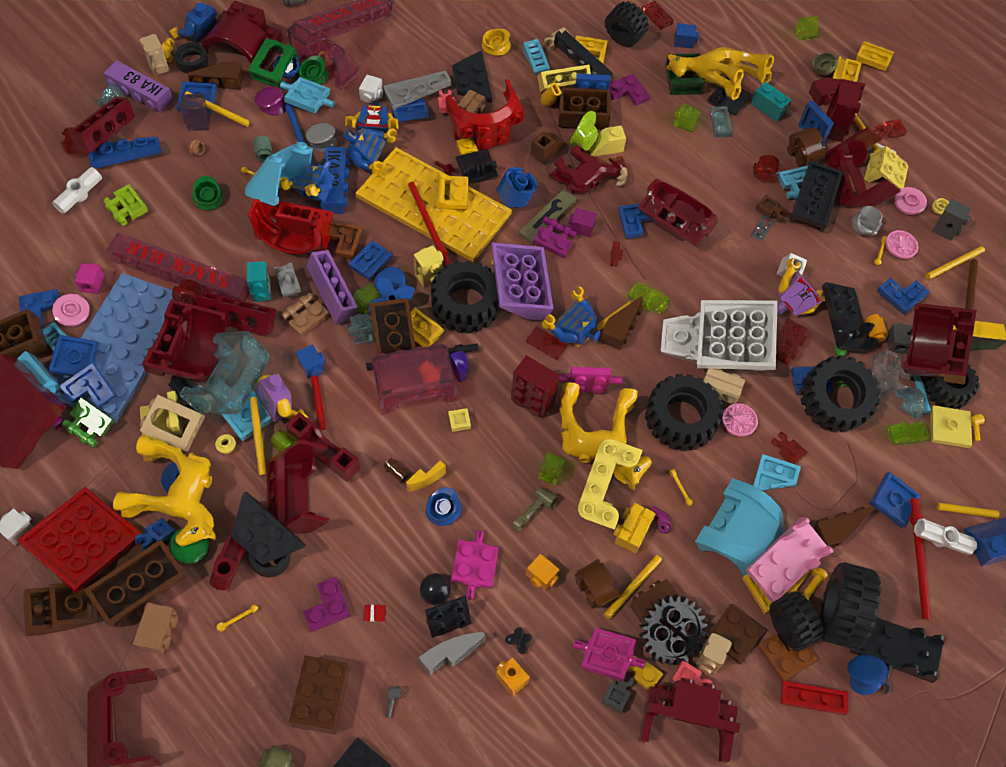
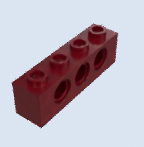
[68,97,136,153]
[196,291,276,336]

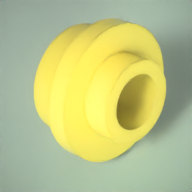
[932,198,949,215]
[215,434,236,454]

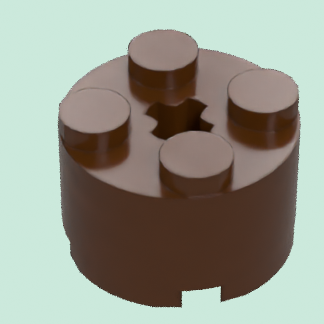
[787,127,826,167]
[574,559,620,609]

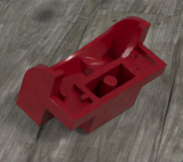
[638,179,718,247]

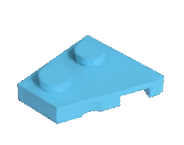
[753,454,801,491]

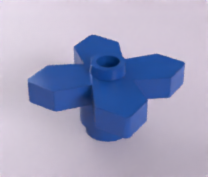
[369,277,415,314]

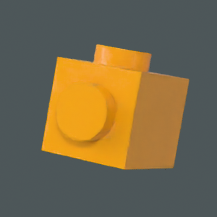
[526,554,560,591]
[495,658,530,697]

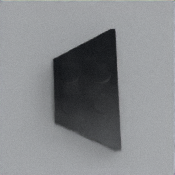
[452,51,492,103]
[231,491,306,565]

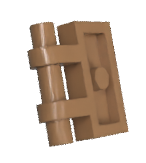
[280,293,330,338]

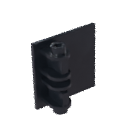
[707,76,751,115]
[455,149,498,183]
[425,595,472,638]

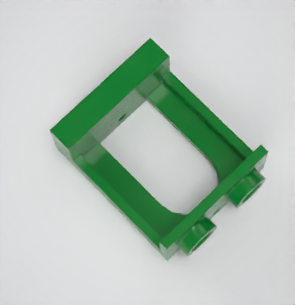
[248,38,299,89]

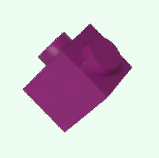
[568,208,597,237]

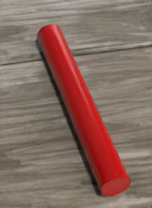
[311,376,326,430]

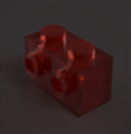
[776,318,808,365]

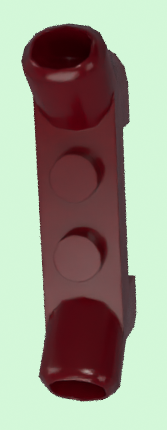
[209,501,262,591]

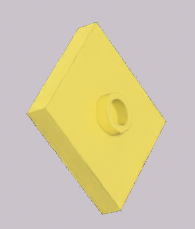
[930,405,972,448]

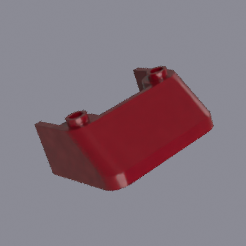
[825,127,901,207]
[267,439,329,534]
[87,668,159,767]

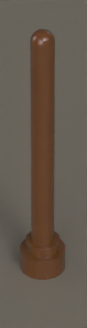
[965,259,978,309]

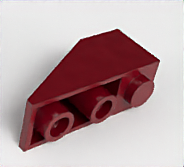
[809,78,866,106]

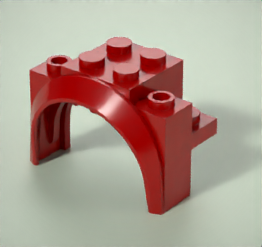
[446,79,524,151]
[247,199,334,254]

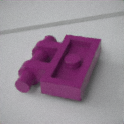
[532,216,577,258]

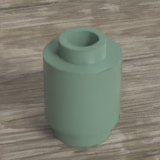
[253,135,273,162]

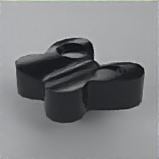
[505,627,532,655]

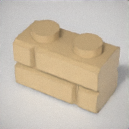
[140,34,169,76]
[703,368,745,404]
[695,633,732,675]

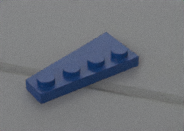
[88,137,162,169]

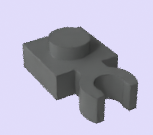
[601,677,634,714]

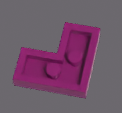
[609,74,650,106]
[303,577,351,633]

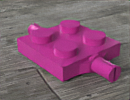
[559,367,622,394]
[451,530,499,600]
[573,628,646,682]

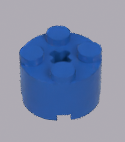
[496,167,538,208]

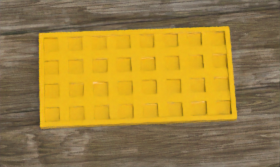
[356,147,512,262]

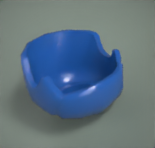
[273,54,300,79]

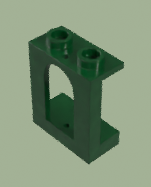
[665,53,705,95]

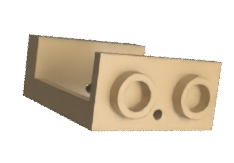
[140,395,205,452]

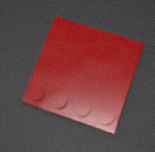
[17,487,142,594]

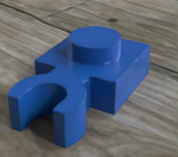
[135,518,175,551]

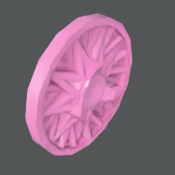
[894,187,927,215]
[885,230,919,259]
[52,294,90,327]
[722,403,758,437]

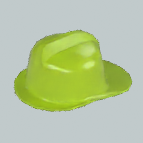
[570,111,598,151]

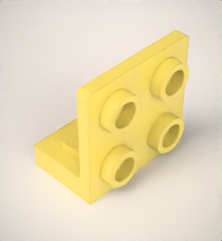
[864,146,908,189]
[140,391,183,439]

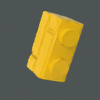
[613,503,655,553]

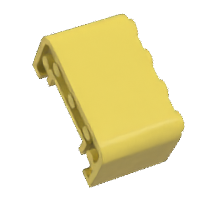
[578,439,643,530]

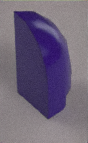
[450,351,469,383]

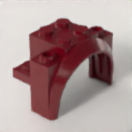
[638,678,740,763]

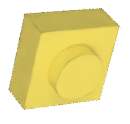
[448,408,471,432]

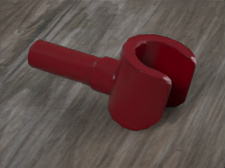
[435,161,456,176]

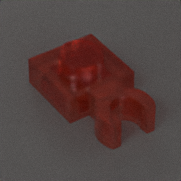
[873,119,907,139]
[771,431,808,464]

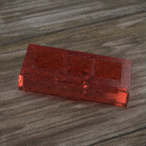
[642,0,674,30]
[526,326,568,361]

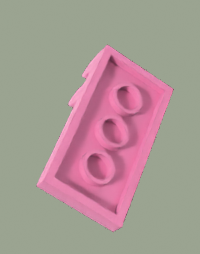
[745,517,834,603]

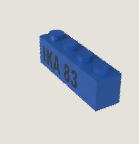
[321,147,350,214]

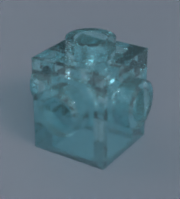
[347,314,374,344]

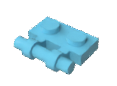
[777,166,807,199]

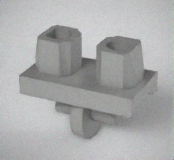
[274,262,301,298]

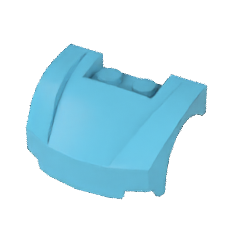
[695,478,785,575]

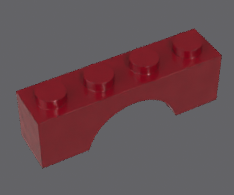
[286,412,360,482]

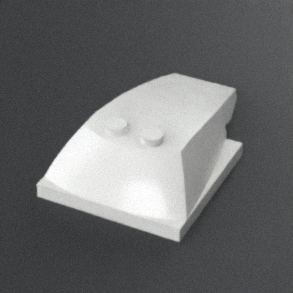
[661,300,777,371]

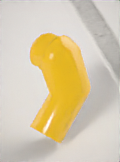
[161,38,175,62]

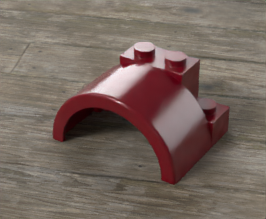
[202,0,283,69]
[142,299,227,383]
[903,303,977,384]

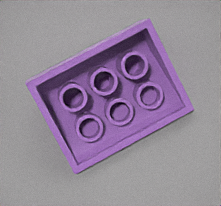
[491,242,553,321]

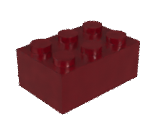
[826,79,863,142]
[511,355,560,418]

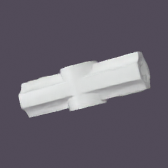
[52,167,102,214]
[914,519,977,555]

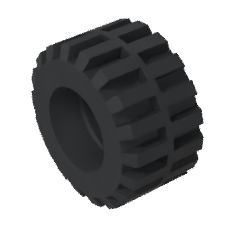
[604,1,649,47]
[924,364,980,409]
[769,591,824,652]

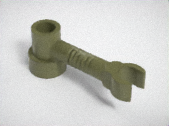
[513,486,559,532]

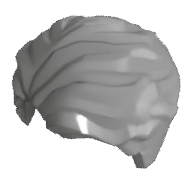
[851,206,883,235]

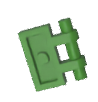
[62,398,115,448]

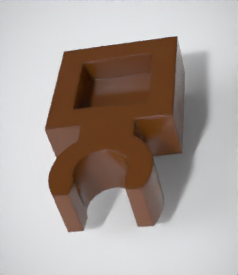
[755,194,789,223]

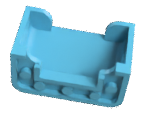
[245,142,313,206]

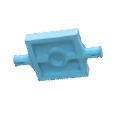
[280,77,335,114]

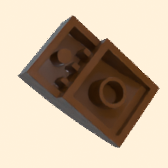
[23,581,98,636]

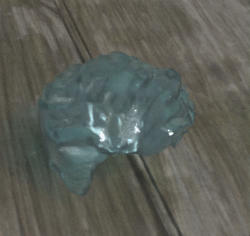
[95,81,123,107]
[895,387,926,419]

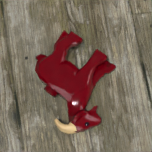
[548,145,627,194]

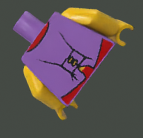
[777,258,825,316]
[256,373,308,422]

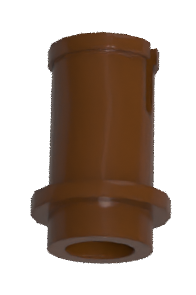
[384,458,409,483]

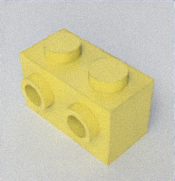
[414,245,444,288]

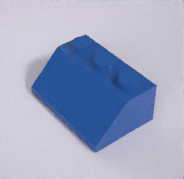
[963,518,1006,567]

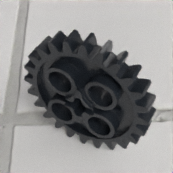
[639,594,708,666]

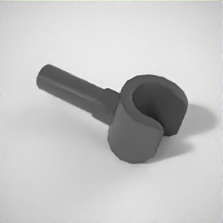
[877,665,892,694]
[386,686,401,718]

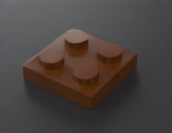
[705,604,765,664]

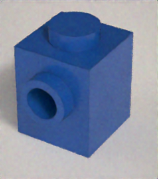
[674,23,699,49]
[296,344,326,379]

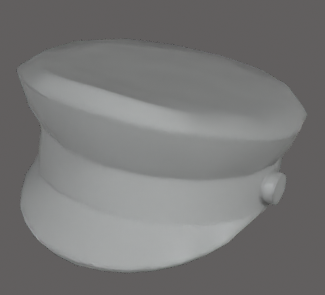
[306,123,337,153]

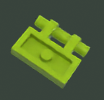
[103,184,148,226]

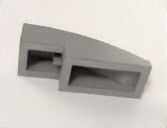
[419,632,485,676]

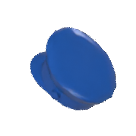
[374,267,408,293]
[426,487,462,526]
[847,655,888,695]

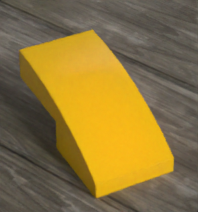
[406,461,446,492]

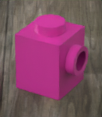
[75,263,104,294]

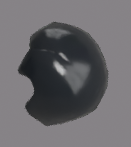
[420,573,451,606]

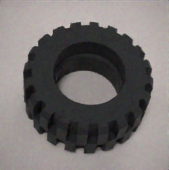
[431,260,501,333]
[800,355,881,432]
[645,374,723,451]
[819,562,881,650]

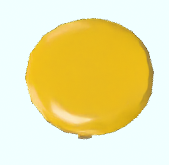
[482,29,511,56]

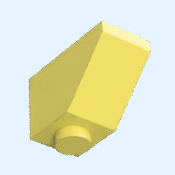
[589,125,626,156]

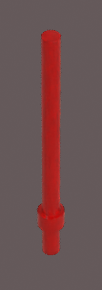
[408,182,451,268]
[910,498,931,620]

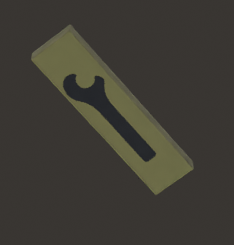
[519,189,577,245]

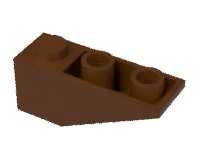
[187,62,244,90]
[600,297,644,350]
[813,507,874,549]

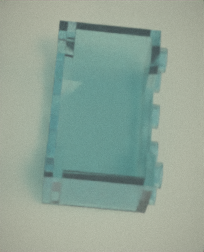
[179,331,269,415]

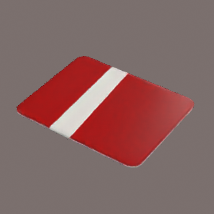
[364,605,386,622]

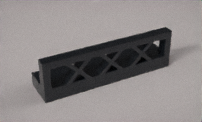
[554,30,613,77]

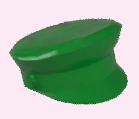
[299,55,328,84]
[192,176,224,210]
[169,528,209,564]

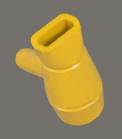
[540,83,562,107]

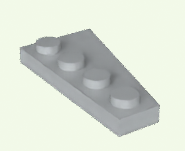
[383,71,451,110]

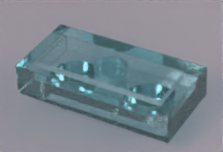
[710,106,733,137]

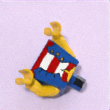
[345,100,399,139]

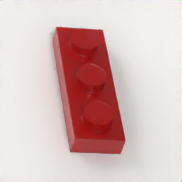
[780,681,848,715]

